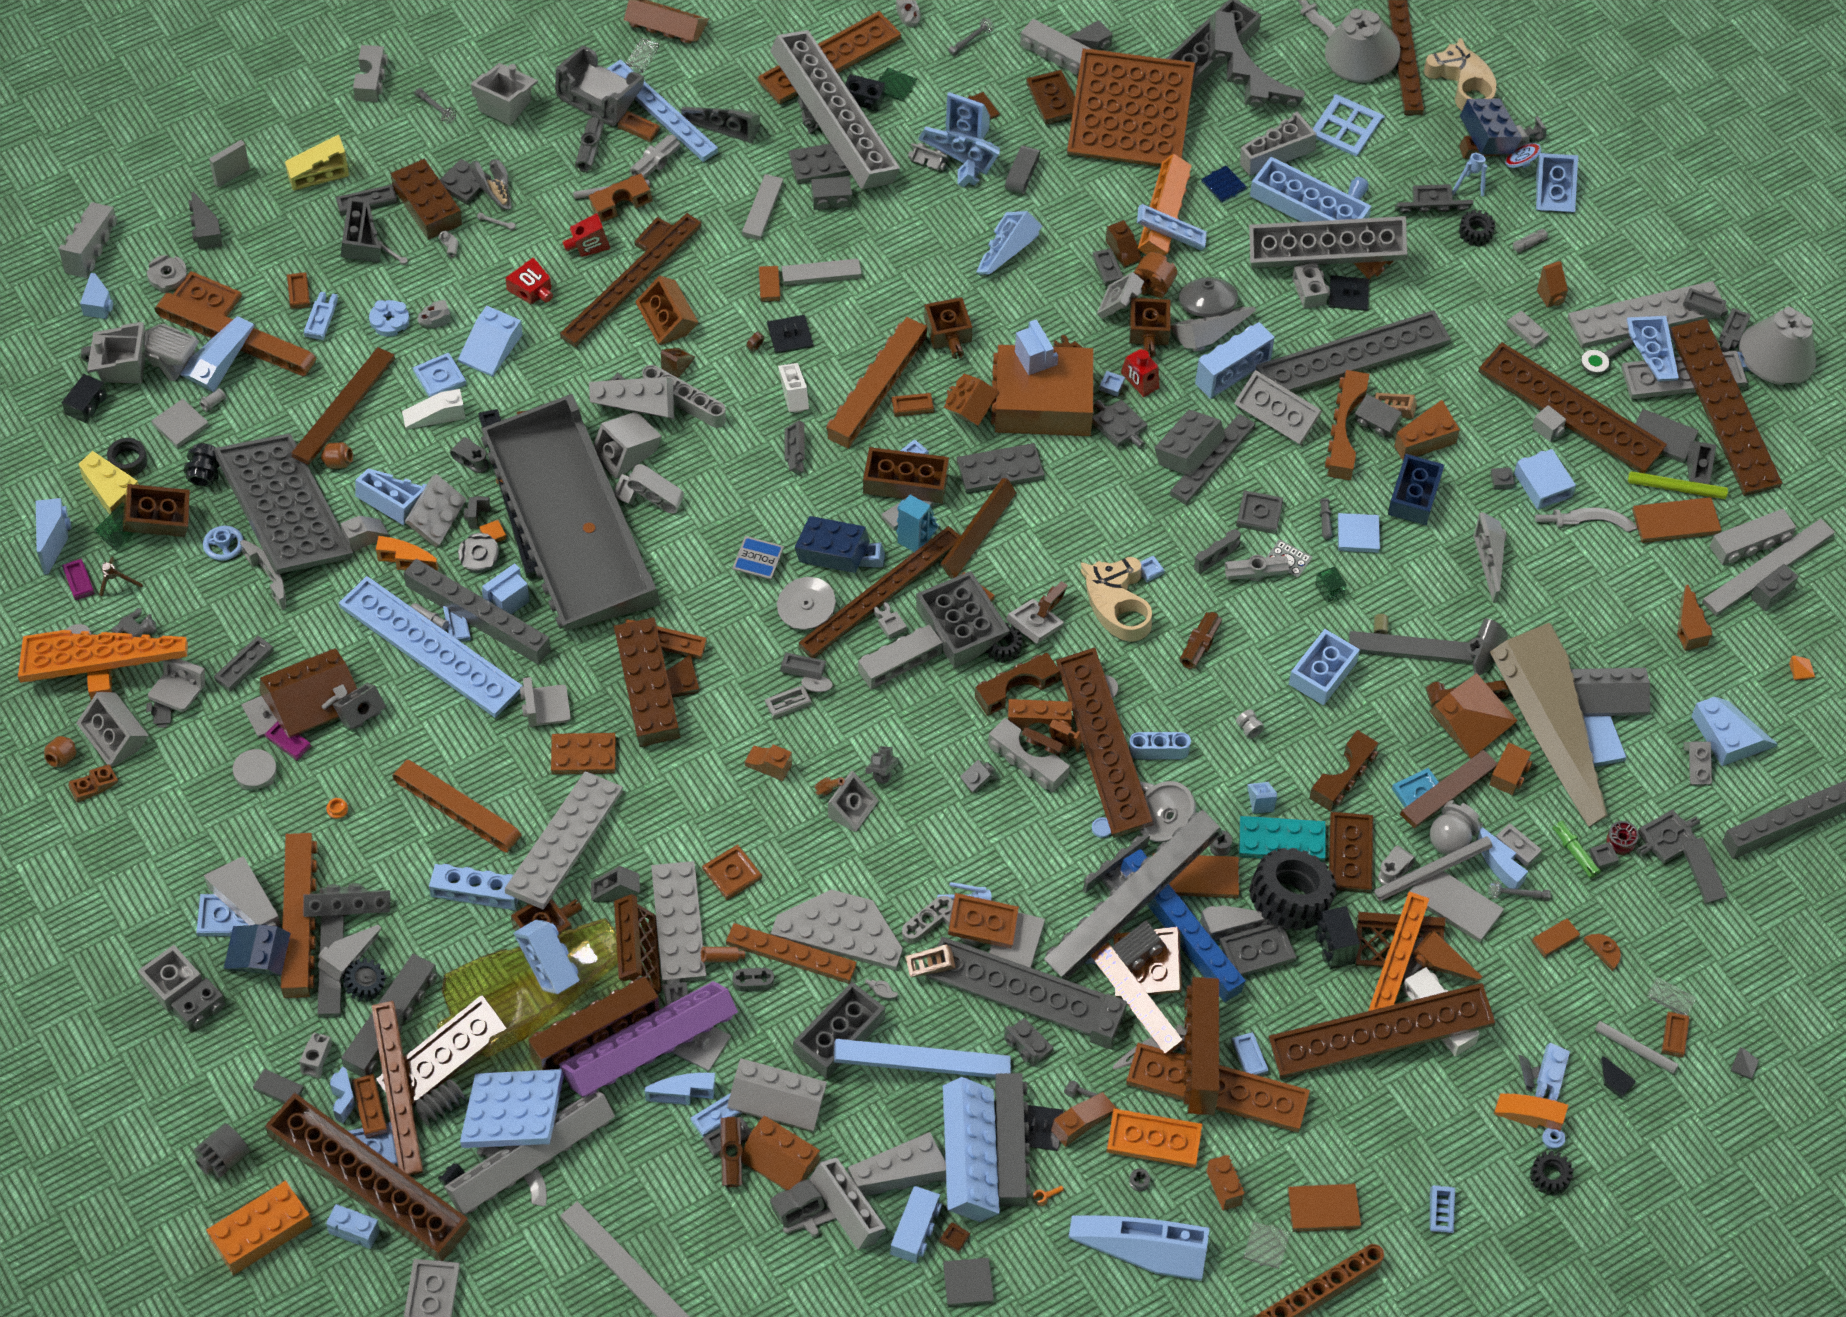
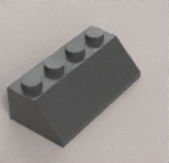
[1571,668,1650,716]

